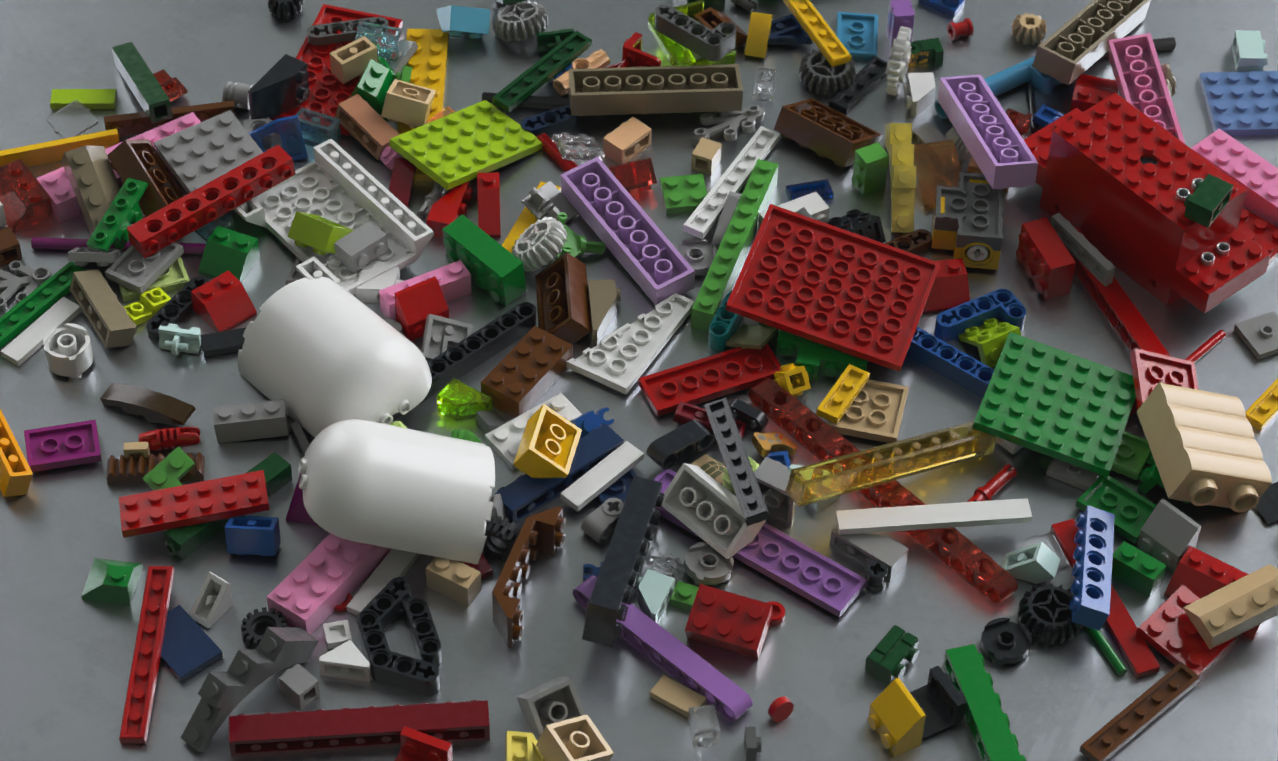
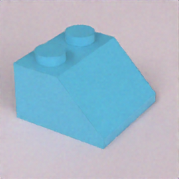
[437,5,490,39]

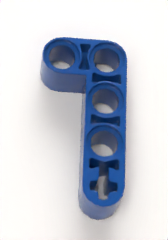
[934,289,1026,342]

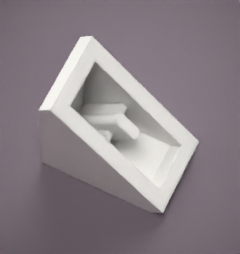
[189,572,233,628]
[319,640,371,682]

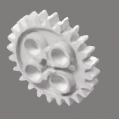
[886,26,911,96]

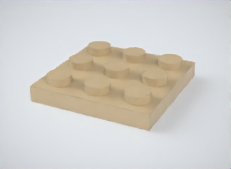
[827,374,909,444]

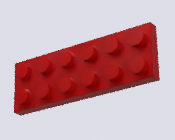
[638,344,781,417]
[119,470,270,538]

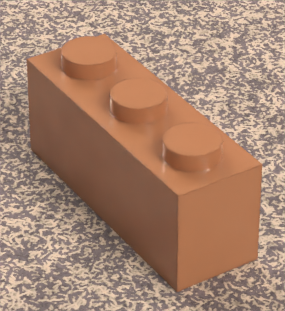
[335,94,400,160]

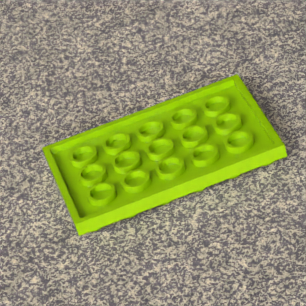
[389,100,543,190]

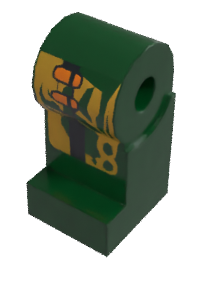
[907,38,944,67]

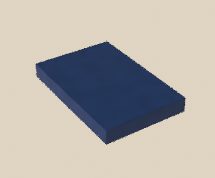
[160,605,223,682]

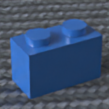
[225,516,281,556]

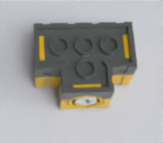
[931,172,1004,270]

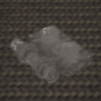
[552,132,605,161]

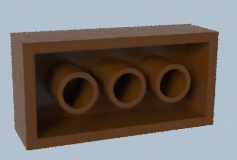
[481,326,573,418]

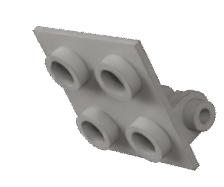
[521,181,579,223]

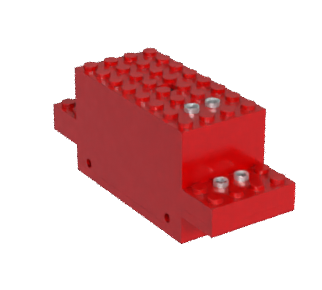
[1024,93,1271,314]

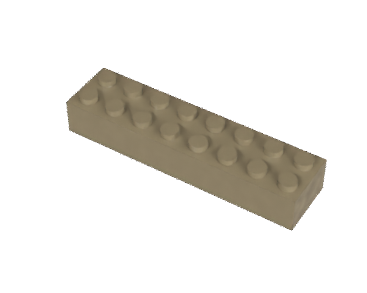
[1032,0,1151,85]
[568,64,743,116]

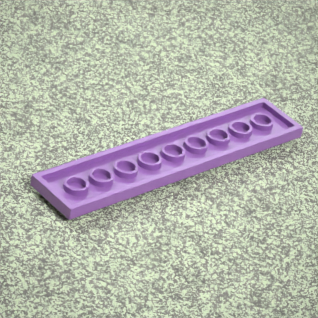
[653,469,867,617]

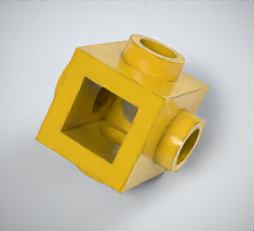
[774,363,811,398]

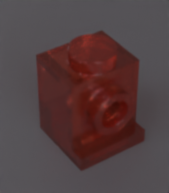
[1006,108,1032,139]

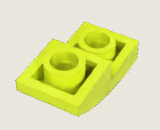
[123,287,171,326]

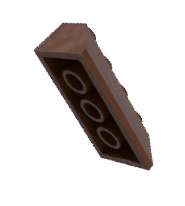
[107,140,184,217]
[535,253,591,343]

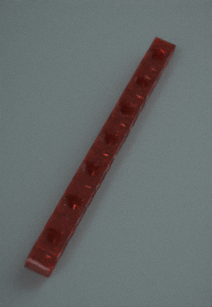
[748,378,1018,604]

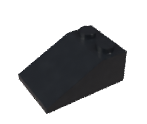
[248,54,310,120]

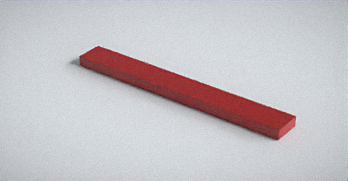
[1050,519,1160,679]
[119,566,174,744]

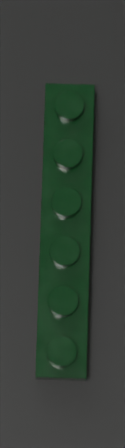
[493,30,592,113]

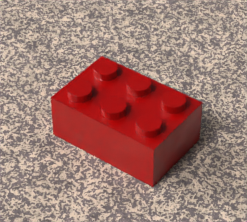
[1016,217,1076,300]
[685,584,773,659]

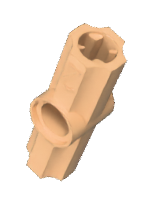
[553,49,610,96]

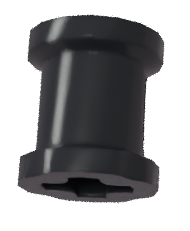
[865,560,888,593]

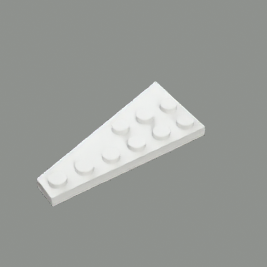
[566,293,695,394]

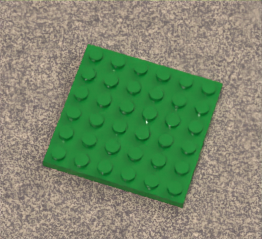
[972,332,1136,477]

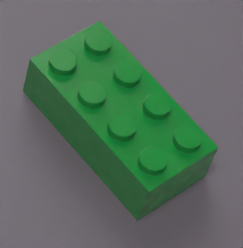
[442,214,527,307]

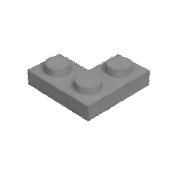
[421,314,473,361]

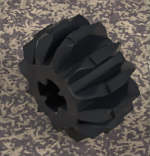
[267,0,303,20]

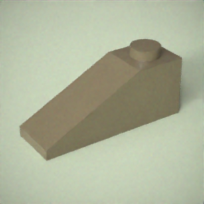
[588,279,621,346]

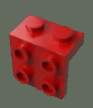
[622,32,662,67]

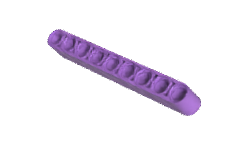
[573,575,753,722]

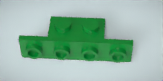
[87,178,148,252]

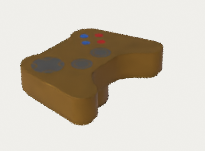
[752,431,798,457]

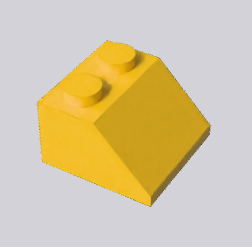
[867,678,926,756]

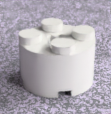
[43,323,93,379]

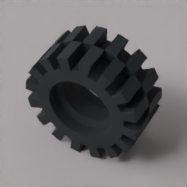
[483,516,521,561]
[241,607,287,649]

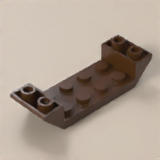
[492,506,566,649]

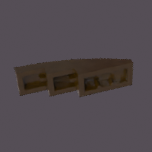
[100,383,196,425]

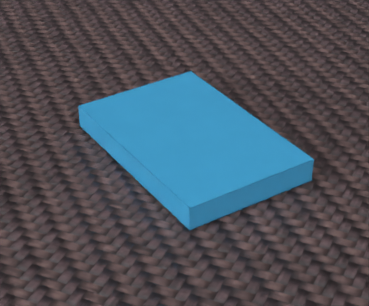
[836,12,878,61]

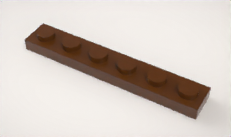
[104,101,236,137]
[1080,662,1200,761]

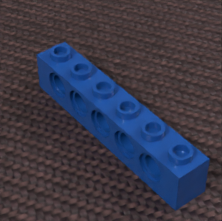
[1069,505,1115,631]

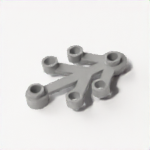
[692,105,765,146]
[0,260,53,312]

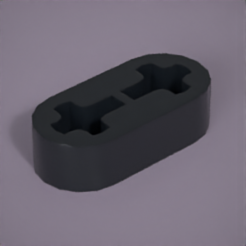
[729,399,769,433]

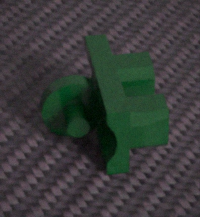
[536,29,574,55]

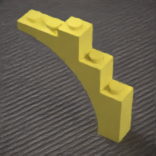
[885,123,916,233]

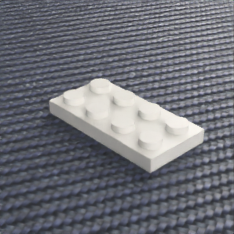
[485,393,582,470]

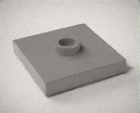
[1234,311,1278,360]

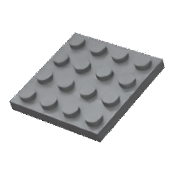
[153,110,263,194]

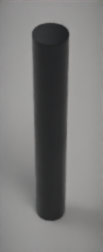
[1026,85,1039,134]

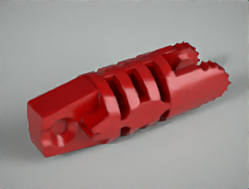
[138,426,200,451]

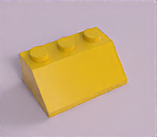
[513,404,582,478]

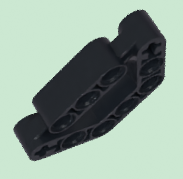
[357,577,442,696]

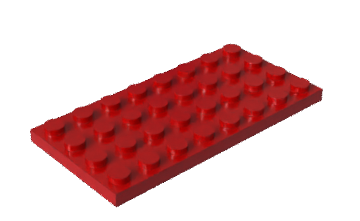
[269,4,402,136]

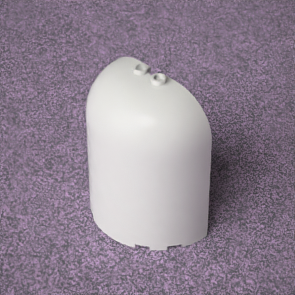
[238,276,432,437]
[298,419,495,564]

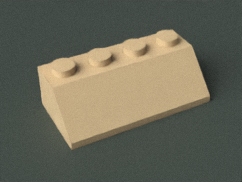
[1183,564,1278,649]

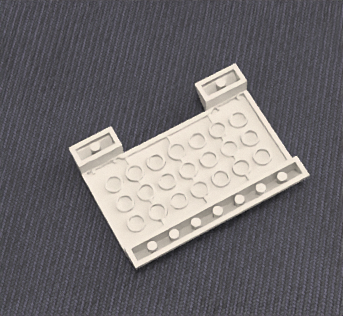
[234,139,434,295]

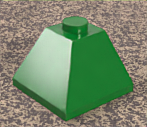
[81,558,143,605]

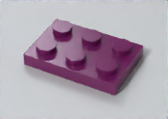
[24,419,102,472]

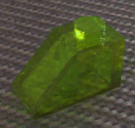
[437,378,492,421]

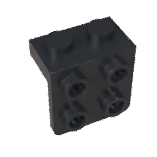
[910,665,967,738]

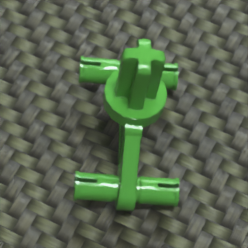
[555,212,605,261]

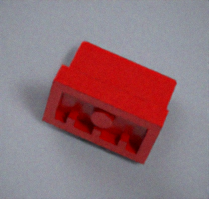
[394,726,453,761]

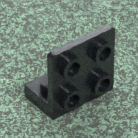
[827,209,886,243]

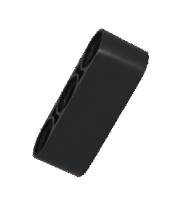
[646,420,714,470]

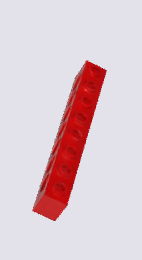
[126,145,296,259]

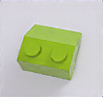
[287,211,354,256]

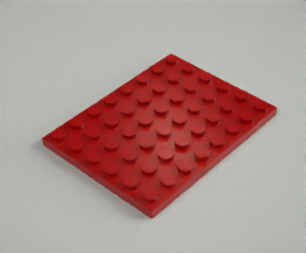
[725,204,941,372]

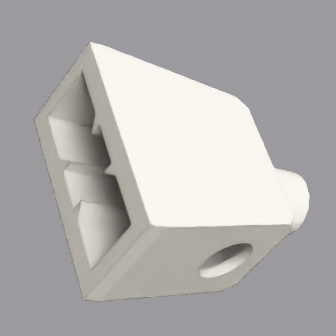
[355,260,404,303]

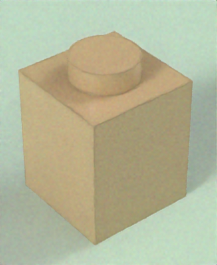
[691,137,722,176]

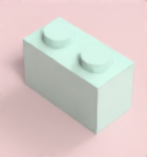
[1232,30,1268,72]

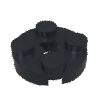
[980,618,1031,666]

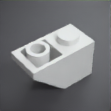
[903,72,936,117]

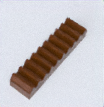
[106,452,205,484]

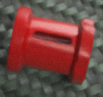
[947,18,974,41]

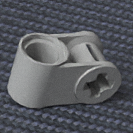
[581,498,624,544]

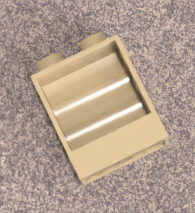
[1137,383,1272,512]

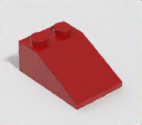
[1070,74,1118,112]

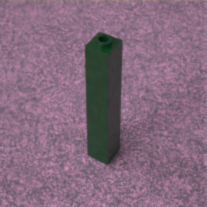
[112,42,173,124]
[164,452,293,561]

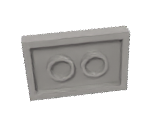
[105,242,184,294]

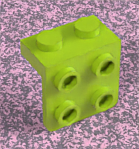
[959,318,1021,368]

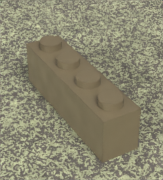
[69,269,136,348]

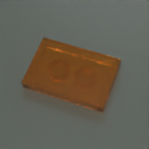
[914,139,961,208]

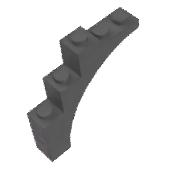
[181,627,319,752]

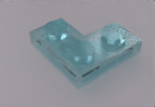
[356,21,400,60]

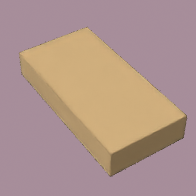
[650,675,706,720]

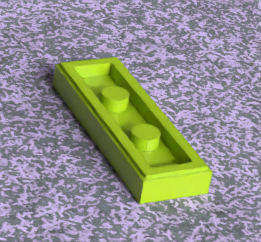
[50,89,117,109]

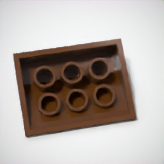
[774,99,882,167]

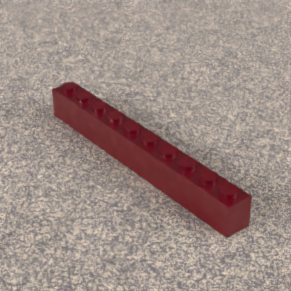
[229,700,490,757]

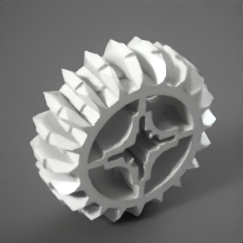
[511,217,567,272]

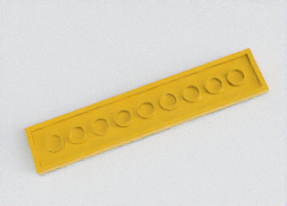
[397,28,449,181]

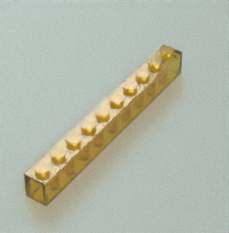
[786,421,998,507]

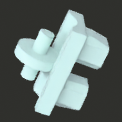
[158,323,201,356]

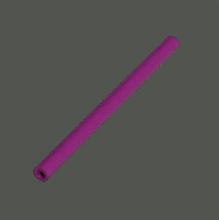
[31,237,206,254]

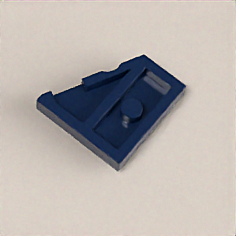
[768,14,813,44]

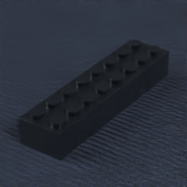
[582,476,665,647]

